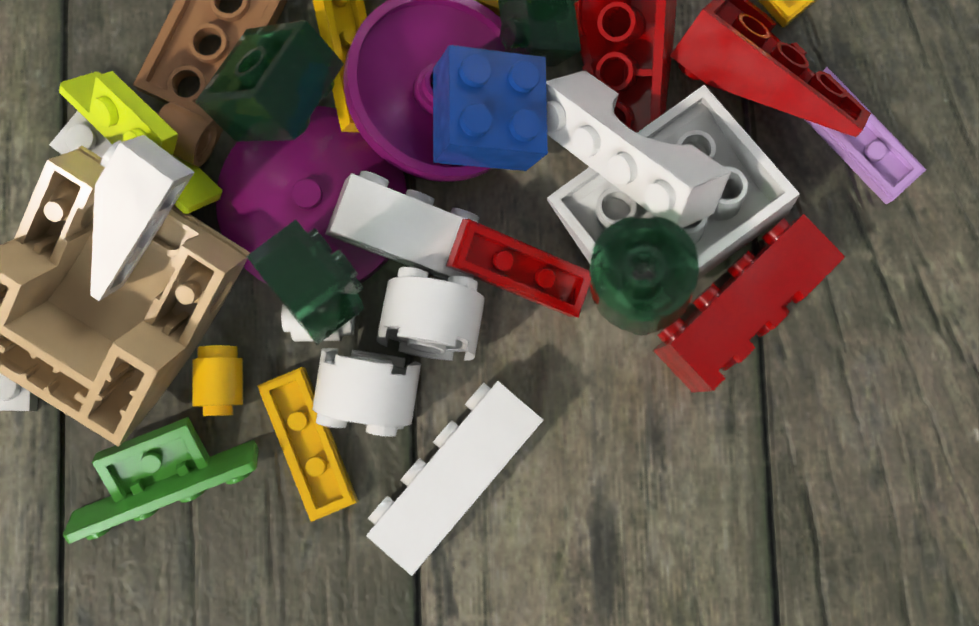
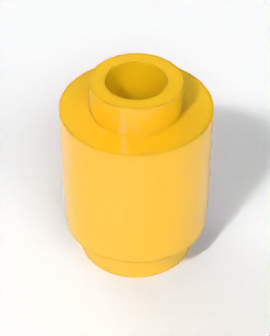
[192,345,243,416]

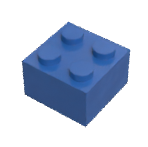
[433,45,548,171]

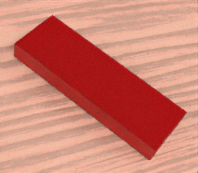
[446,219,594,318]

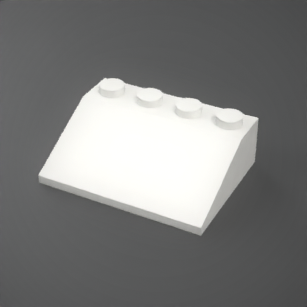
[547,85,800,326]

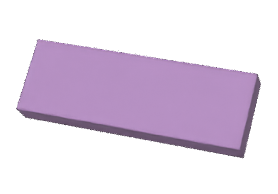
[804,67,926,204]

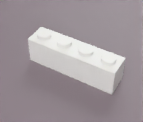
[366,381,543,576]

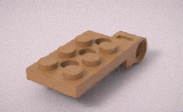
[133,0,287,167]

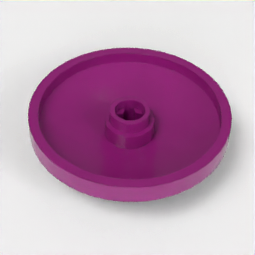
[343,0,527,182]
[216,106,407,294]

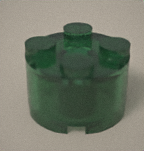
[590,216,699,336]

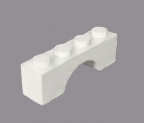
[546,70,731,231]

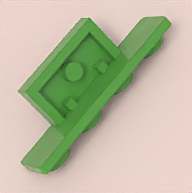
[63,417,259,544]

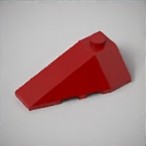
[569,0,677,133]

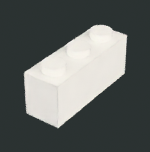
[325,171,479,281]

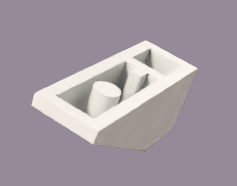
[90,135,194,301]

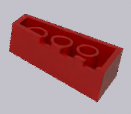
[653,214,845,393]

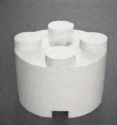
[376,267,485,361]
[312,348,421,437]

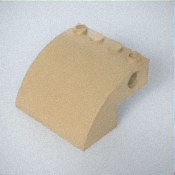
[0,146,250,447]

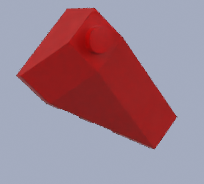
[670,0,871,137]

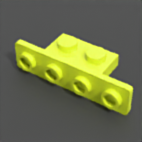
[59,71,222,214]

